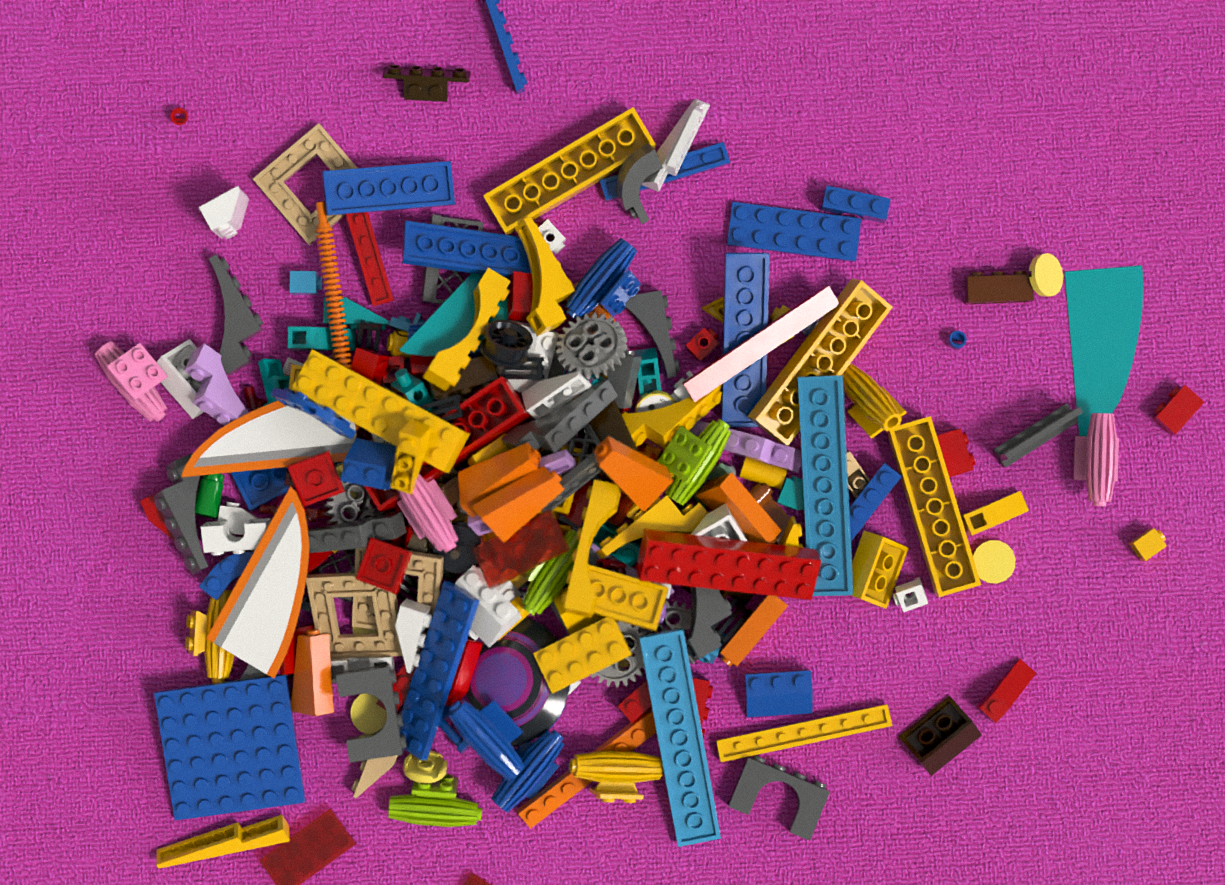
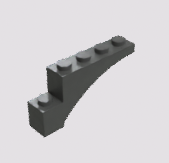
[209,254,264,376]
[625,290,680,379]
[501,378,618,453]
[153,453,208,575]
[308,511,406,553]
[686,586,732,662]

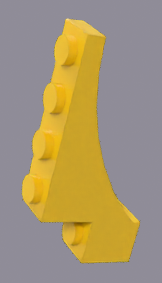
[515,216,575,337]
[622,384,723,449]
[596,495,708,559]

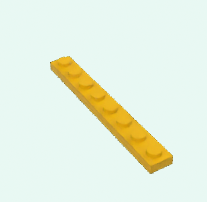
[716,704,892,762]

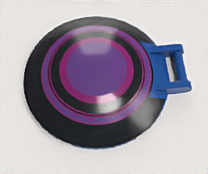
[439,617,571,754]

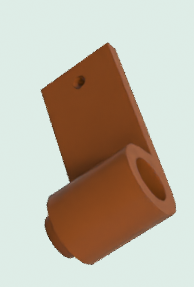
[748,482,803,544]

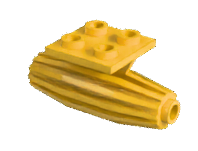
[842,364,906,439]
[185,590,234,683]
[569,751,663,803]

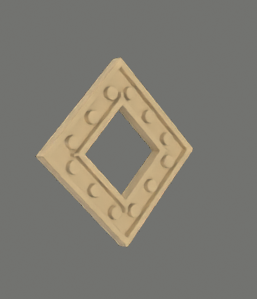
[253,123,357,246]
[352,546,444,635]
[306,573,403,658]

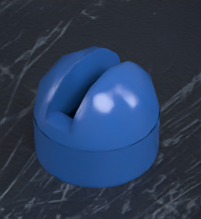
[948,331,967,349]

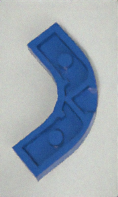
[270,387,356,439]
[199,552,254,600]

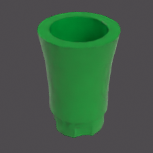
[195,474,225,519]

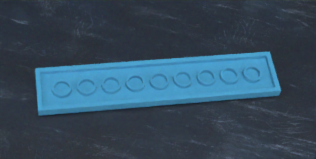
[798,375,853,596]
[639,628,721,847]

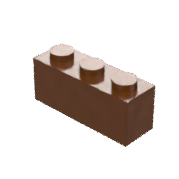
[964,271,1034,305]

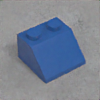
[340,438,397,490]

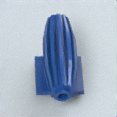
[565,238,641,320]
[449,700,524,781]
[491,730,564,812]

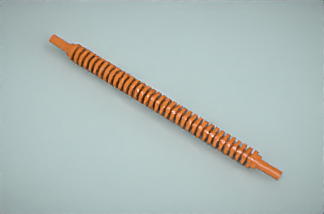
[315,202,360,438]

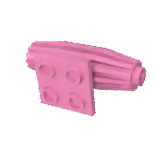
[94,341,168,422]
[1073,413,1119,506]
[397,474,458,553]

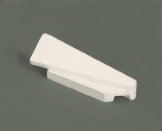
[642,99,710,192]

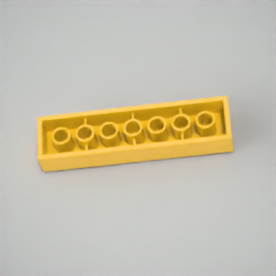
[483,107,656,235]
[747,279,892,446]
[291,350,470,473]
[887,416,981,597]

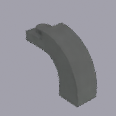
[616,143,663,224]

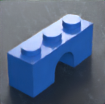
[820,186,891,223]

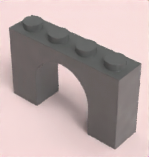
[548,334,642,409]
[336,664,407,762]
[728,755,830,841]

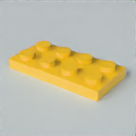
[588,565,669,631]
[533,617,633,694]

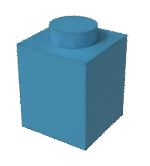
[290,271,322,295]

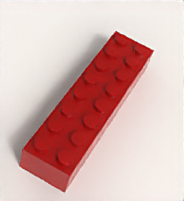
[364,376,531,513]
[636,529,821,600]

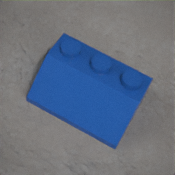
[744,669,813,717]

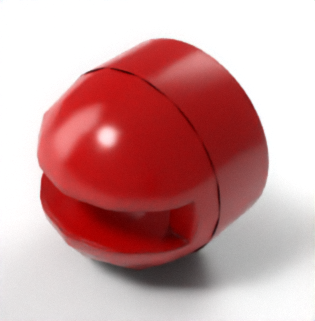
[170,107,189,125]

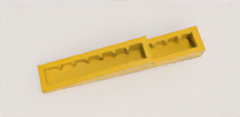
[156,814,290,869]

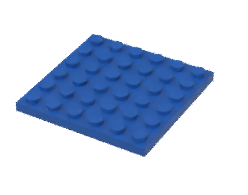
[154,674,306,821]

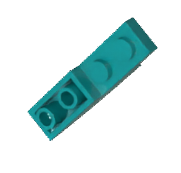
[258,359,290,406]

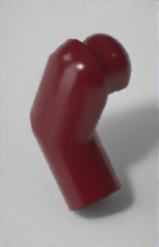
[243,386,268,411]
[596,558,627,575]

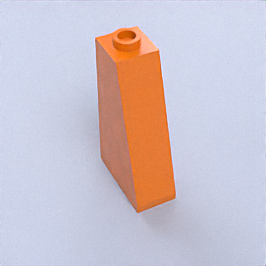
[594,436,673,511]
[458,442,541,518]
[472,466,565,542]
[696,472,782,544]
[719,595,788,667]
[291,629,334,716]

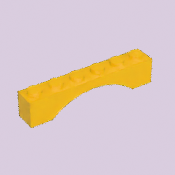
[423,267,511,391]
[561,480,622,618]

